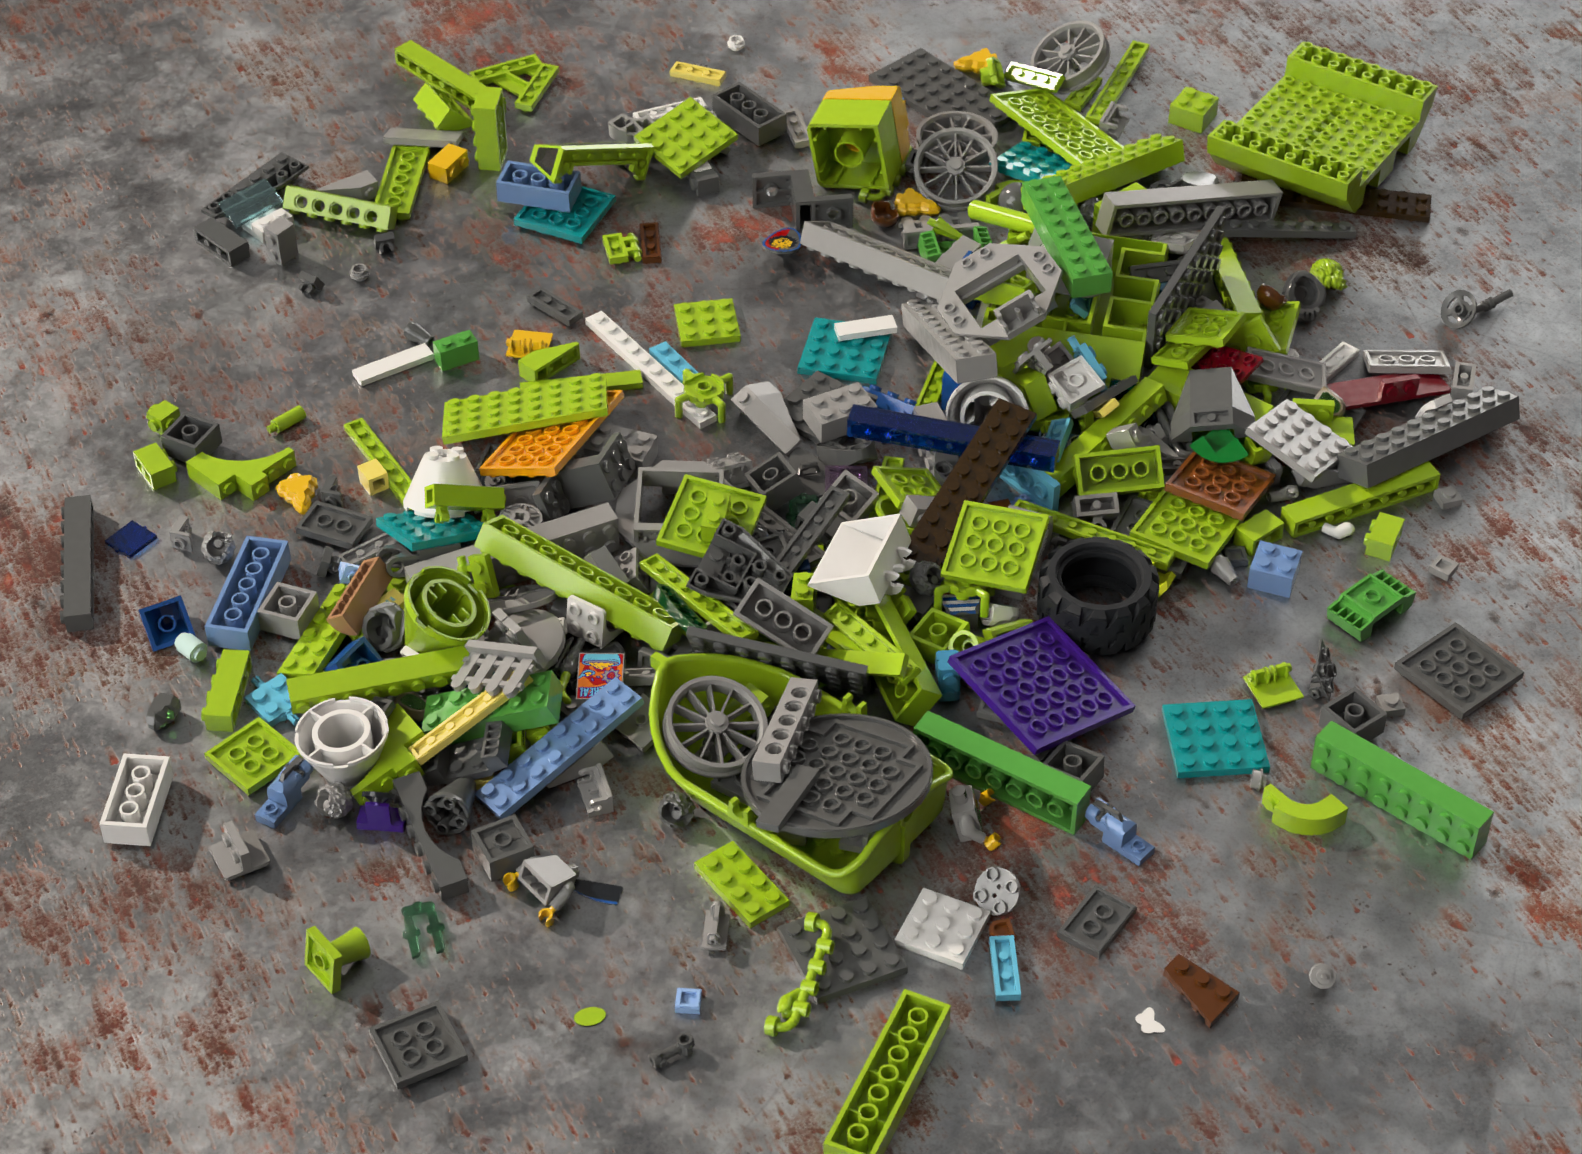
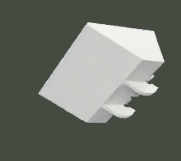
[807,514,916,606]

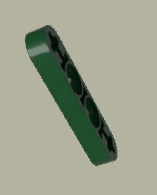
[653,584,707,632]

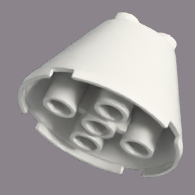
[403,446,482,518]

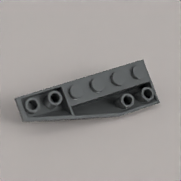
[201,152,309,219]

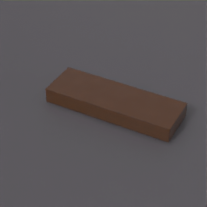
[639,222,662,264]

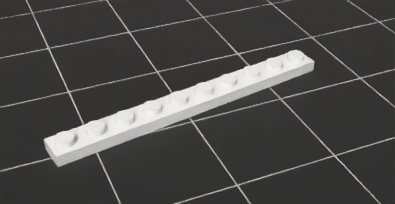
[585,311,717,429]

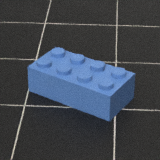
[496,160,582,212]

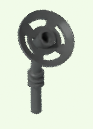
[1441,289,1513,329]

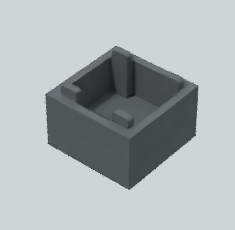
[471,814,535,882]

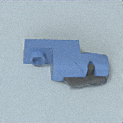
[255,755,314,829]
[1085,798,1155,866]

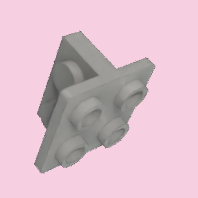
[1012,338,1053,377]
[209,820,270,881]

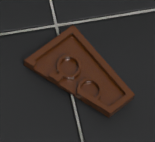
[1163,953,1240,1028]

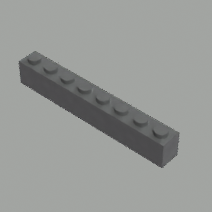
[60,495,94,632]

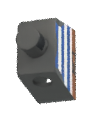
[942,593,980,632]

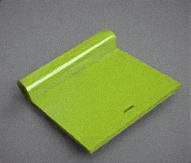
[968,200,1098,235]

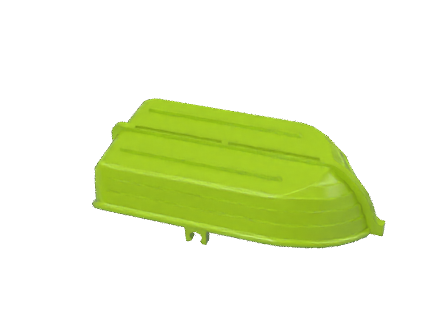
[649,651,953,895]

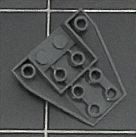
[1171,367,1255,443]
[686,518,793,603]

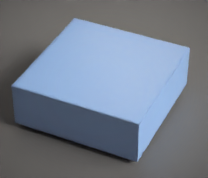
[675,988,702,1015]

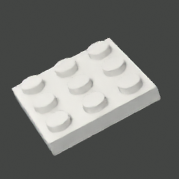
[894,888,991,970]

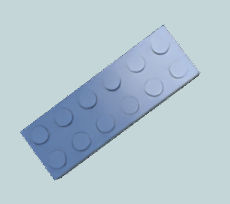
[205,536,291,651]

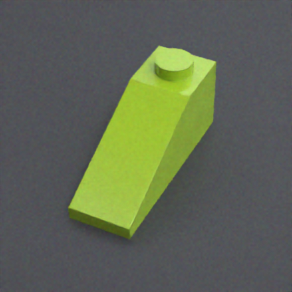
[518,342,580,382]

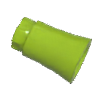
[949,630,987,652]

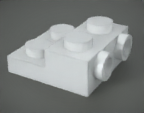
[240,206,295,244]
[1151,232,1199,254]
[1047,355,1105,412]

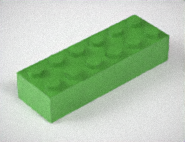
[422,670,563,745]

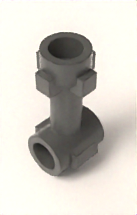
[648,1033,695,1069]

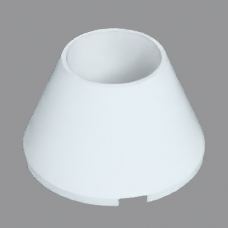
[295,697,389,787]

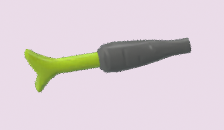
[559,638,585,704]

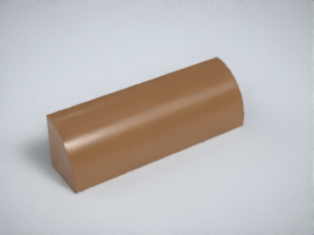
[326,556,393,636]

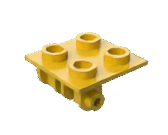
[505,330,553,358]

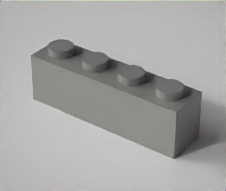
[916,235,982,300]

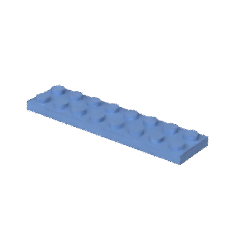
[475,677,645,819]

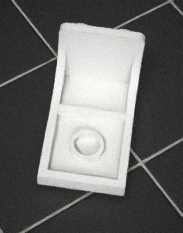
[566,595,624,648]

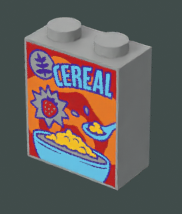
[576,653,626,708]

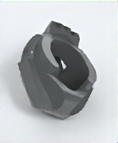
[1281,270,1326,321]
[362,602,405,653]

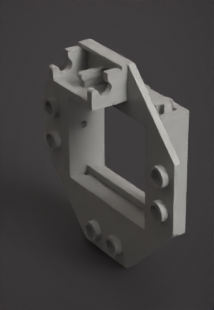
[937,243,1063,346]
[615,460,733,568]

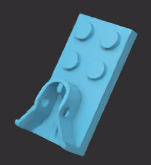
[999,442,1060,512]

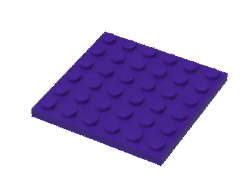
[948,616,1136,755]

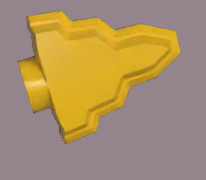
[954,48,997,74]
[894,188,941,217]
[275,473,318,515]

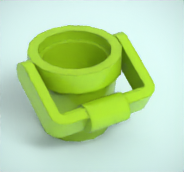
[979,57,1006,89]

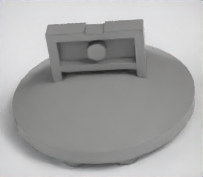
[483,607,565,678]

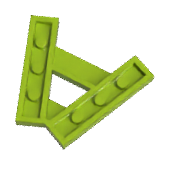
[469,54,559,112]

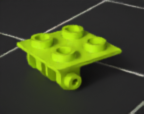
[1243,662,1304,709]

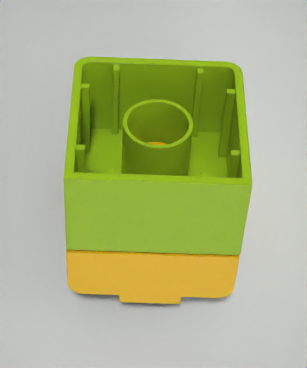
[807,86,910,190]

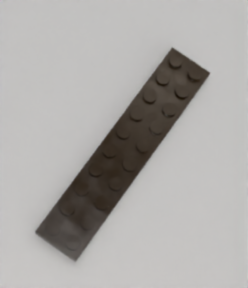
[1241,174,1432,223]
[903,398,1037,568]

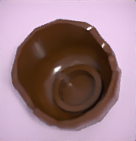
[870,201,899,228]
[1257,283,1288,311]

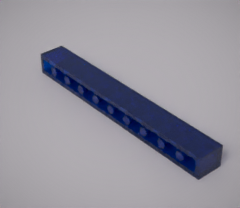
[847,404,1060,473]

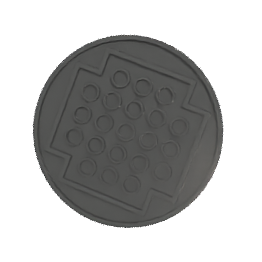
[741,713,933,838]

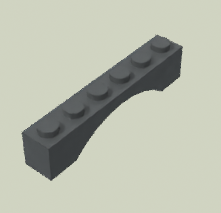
[390,771,469,901]

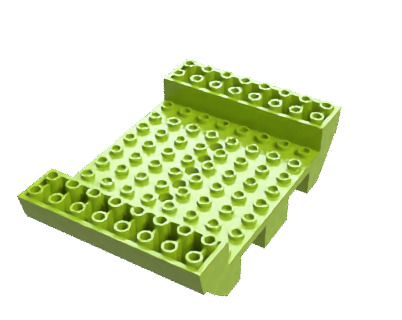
[1207,42,1438,213]
[982,229,1169,401]

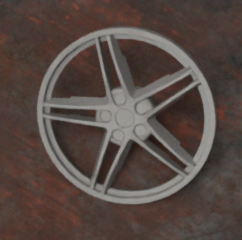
[487,584,559,616]

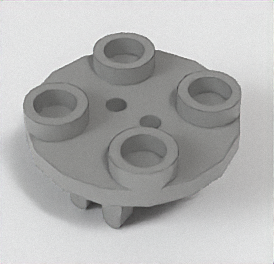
[973,867,1021,916]

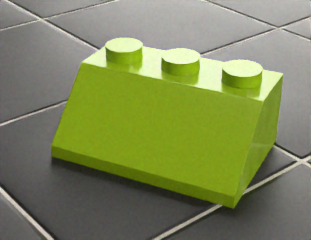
[413,82,473,131]

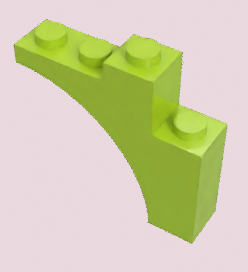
[186,447,297,501]
[350,703,425,806]

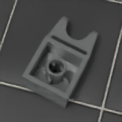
[376,543,461,578]
[1023,740,1105,791]

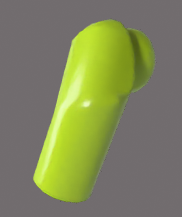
[777,987,800,1019]

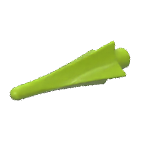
[927,216,962,240]

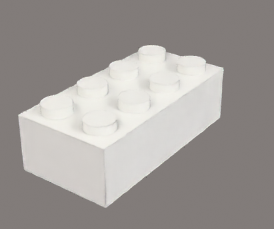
[99,753,174,846]

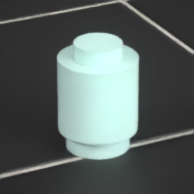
[175,632,208,663]

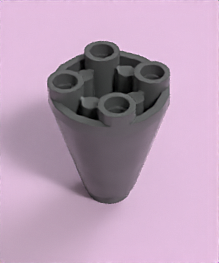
[423,776,476,835]

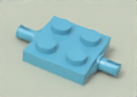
[1067,335,1108,392]
[244,673,300,727]

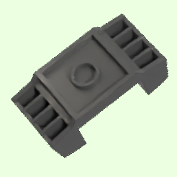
[424,721,513,786]

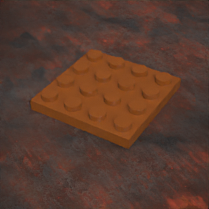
[1164,451,1276,521]

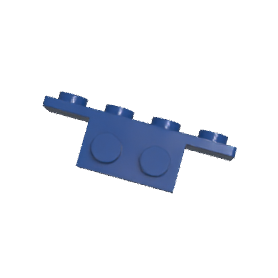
[863,384,924,430]

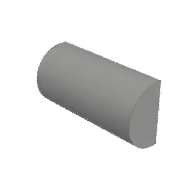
[733,577,834,654]

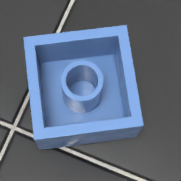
[1247,540,1303,598]

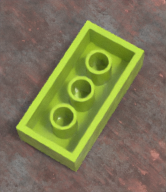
[470,86,508,171]
[1073,445,1165,496]

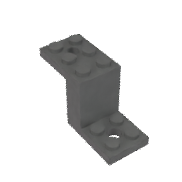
[752,169,853,233]
[532,432,636,522]

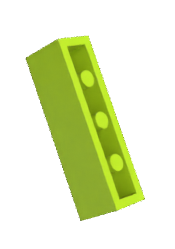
[201,649,253,732]

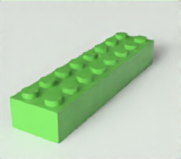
[1021,176,1113,298]
[913,711,1091,835]
[1310,721,1494,860]

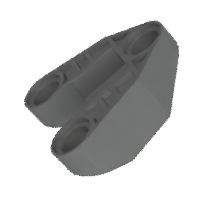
[816,430,878,470]

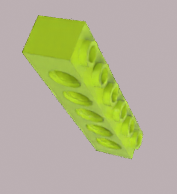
[283,185,398,233]

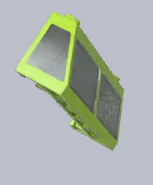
[530,142,655,184]

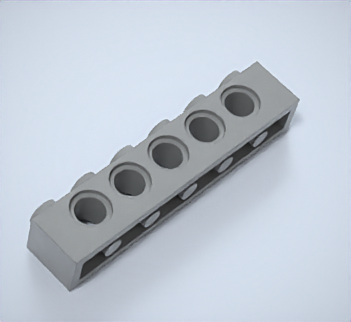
[752,677,822,783]

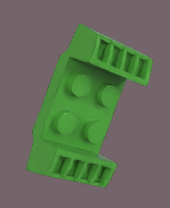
[917,226,992,262]
[1327,569,1416,642]

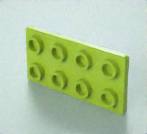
[1292,398,1355,447]

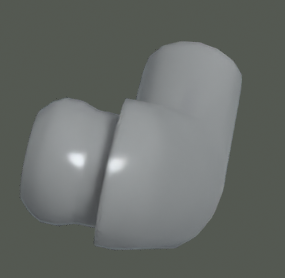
[1267,485,1299,503]

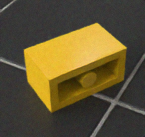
[428,143,469,184]

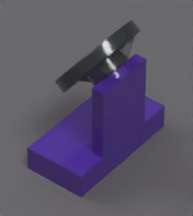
[356,791,406,833]

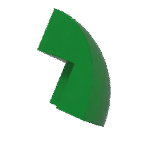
[1189,429,1249,463]

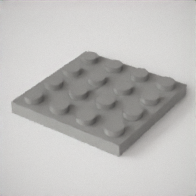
[1245,399,1353,483]

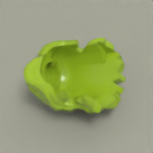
[1310,258,1348,291]

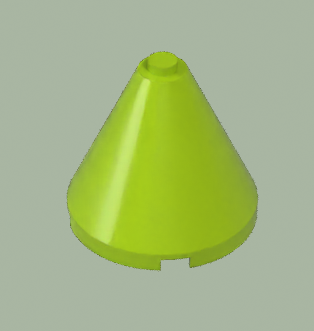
[404,566,491,654]

